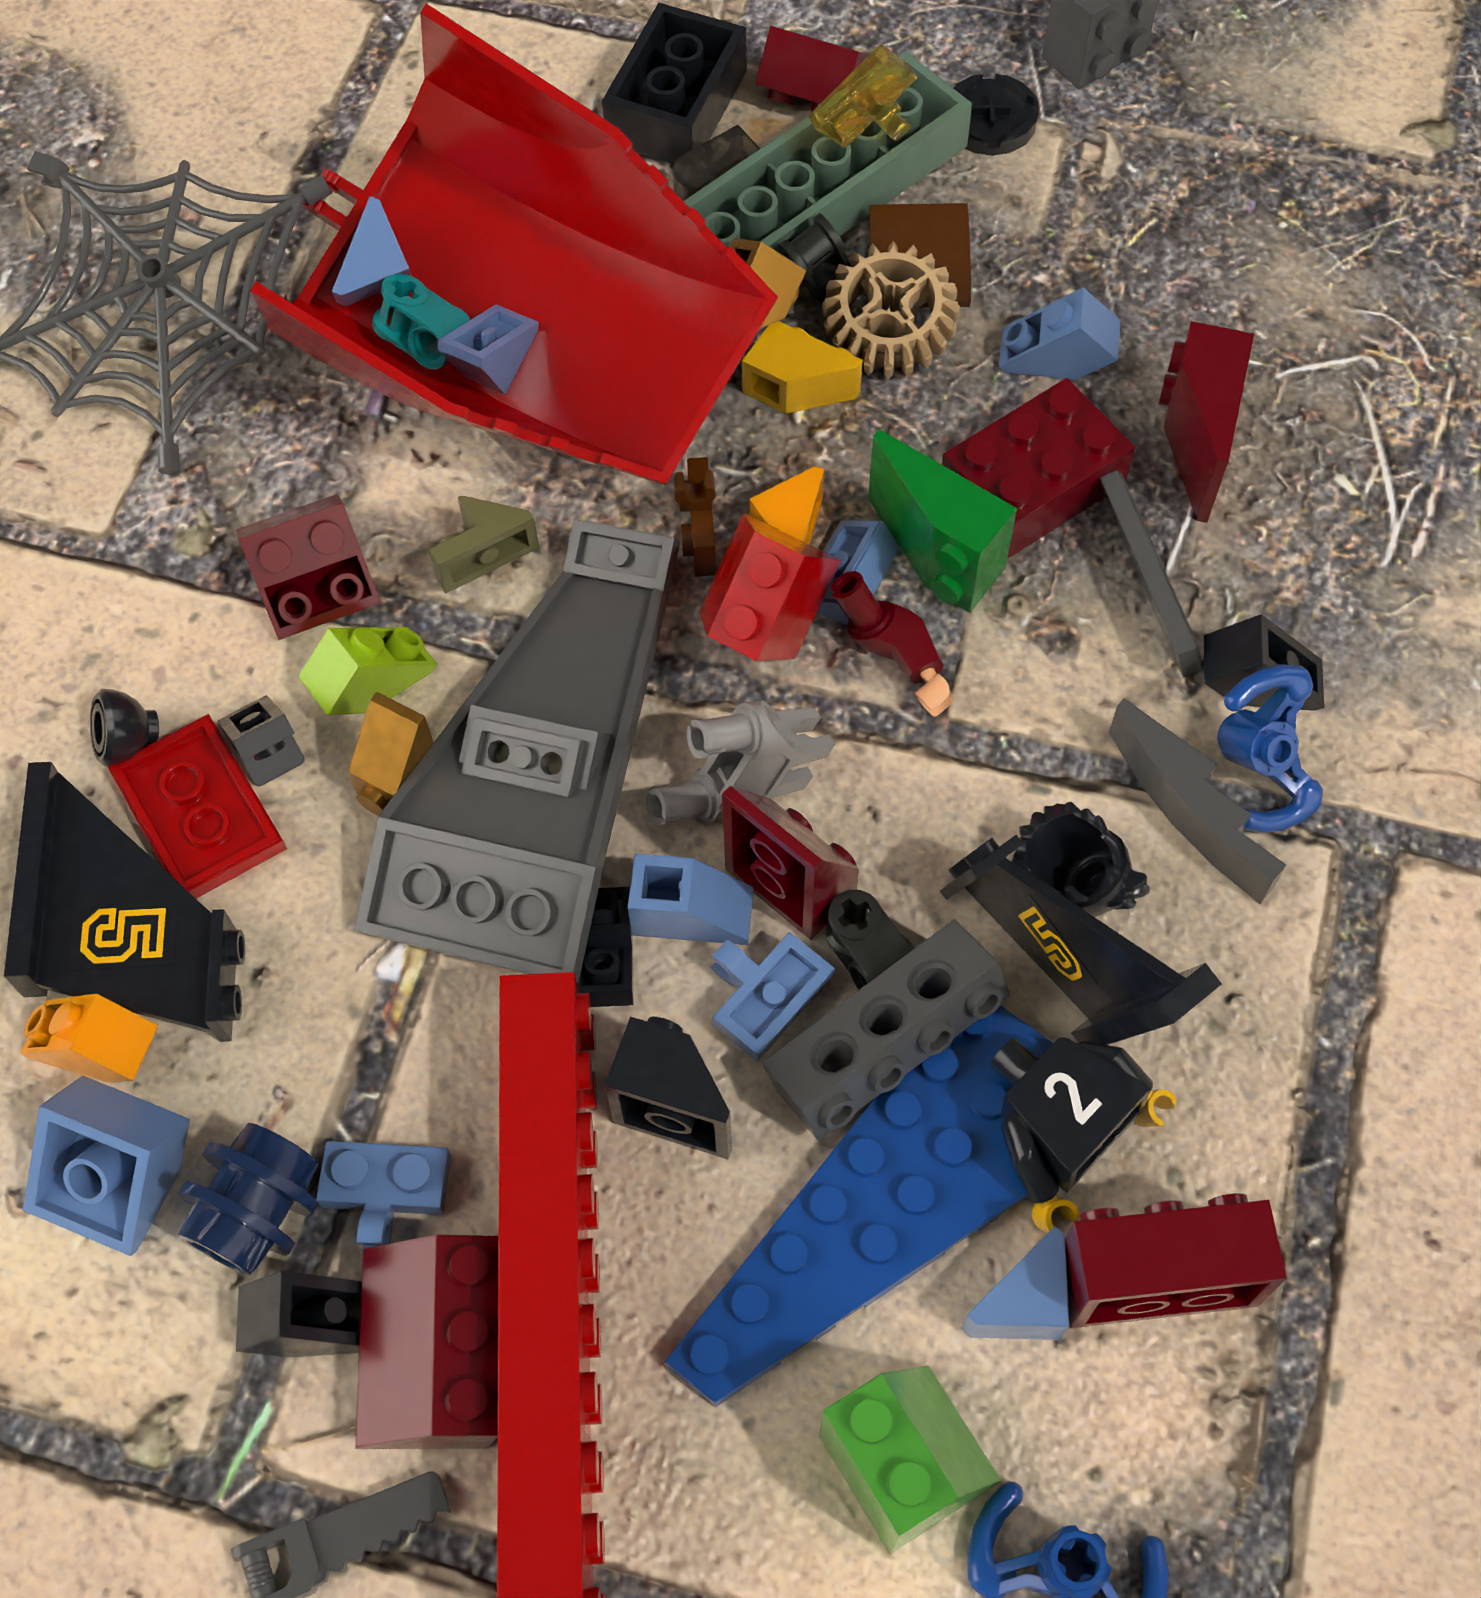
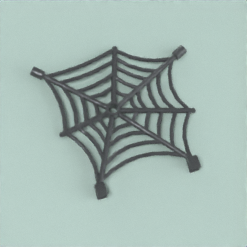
[0,151,333,475]

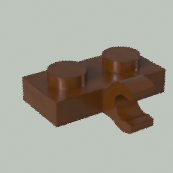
[673,457,716,577]

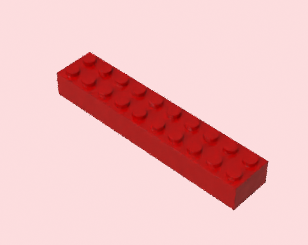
[497,972,606,1598]

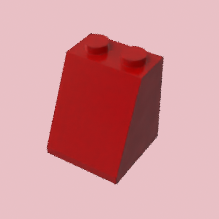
[699,513,841,661]

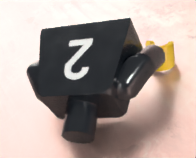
[991,1037,1176,1233]

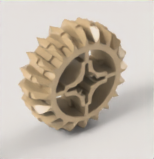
[822,241,960,379]

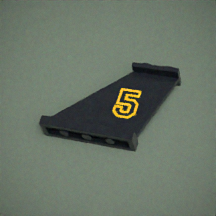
[4,762,246,1042]

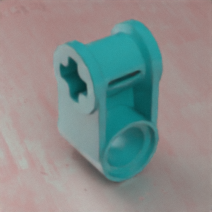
[372,274,470,370]

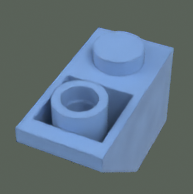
[999,287,1120,380]
[628,854,754,945]

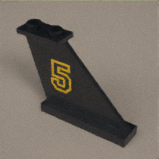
[940,835,1222,1045]

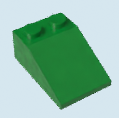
[868,429,1017,613]

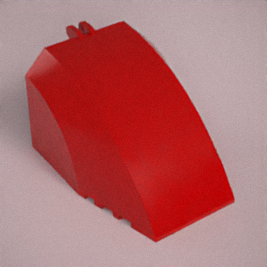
[250,3,779,485]

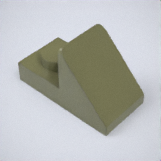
[428,496,539,594]

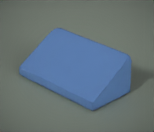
[817,520,898,625]

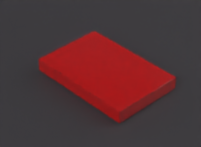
[108,714,287,899]

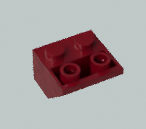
[236,494,381,640]

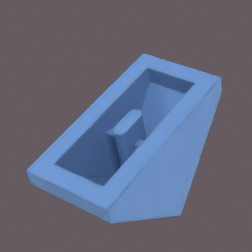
[332,196,411,306]
[437,304,539,395]
[961,1226,1069,1340]

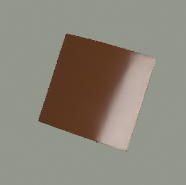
[868,203,971,308]

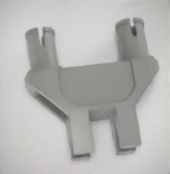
[646,700,836,825]

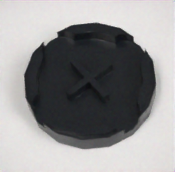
[953,74,1038,156]

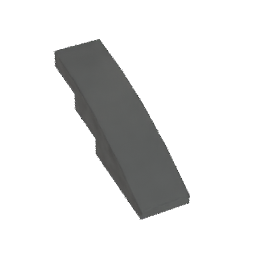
[1109,699,1286,904]

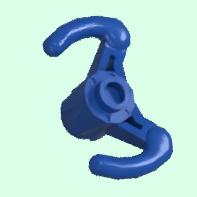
[1217,664,1323,833]
[967,1481,1169,1598]

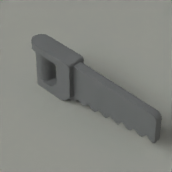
[231,1471,451,1598]

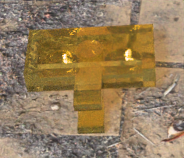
[808,44,918,148]

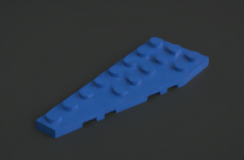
[665,1005,1053,1407]

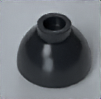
[90,688,159,767]

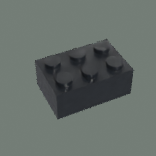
[602,3,747,170]

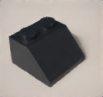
[605,1016,732,1159]

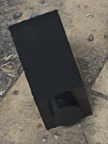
[1201,614,1324,711]
[236,1270,361,1357]

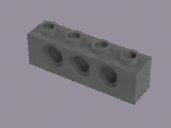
[762,919,1010,1141]

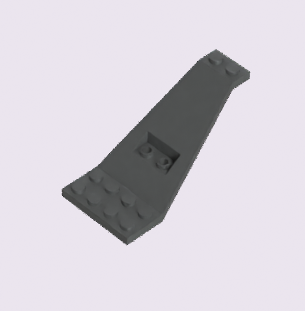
[354,519,680,983]

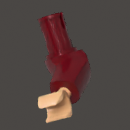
[831,571,953,717]

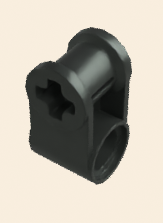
[778,213,851,305]
[826,890,915,990]

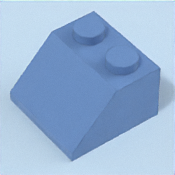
[23,1075,190,1256]

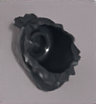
[1012,802,1150,917]

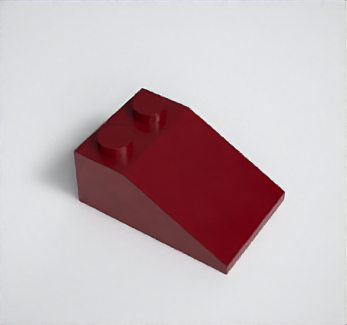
[1158,321,1254,523]
[722,786,859,940]

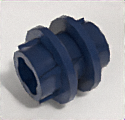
[178,1122,319,1276]

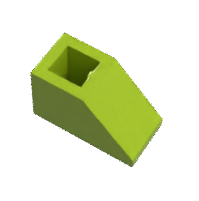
[298,627,438,715]

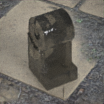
[673,124,760,201]

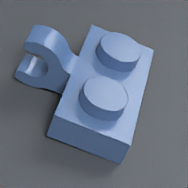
[711,932,835,1062]
[316,1141,451,1252]

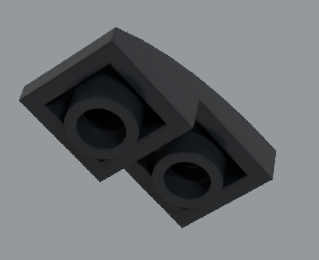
[577,886,634,1007]

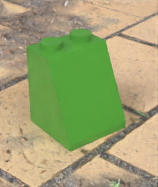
[819,1365,1001,1554]

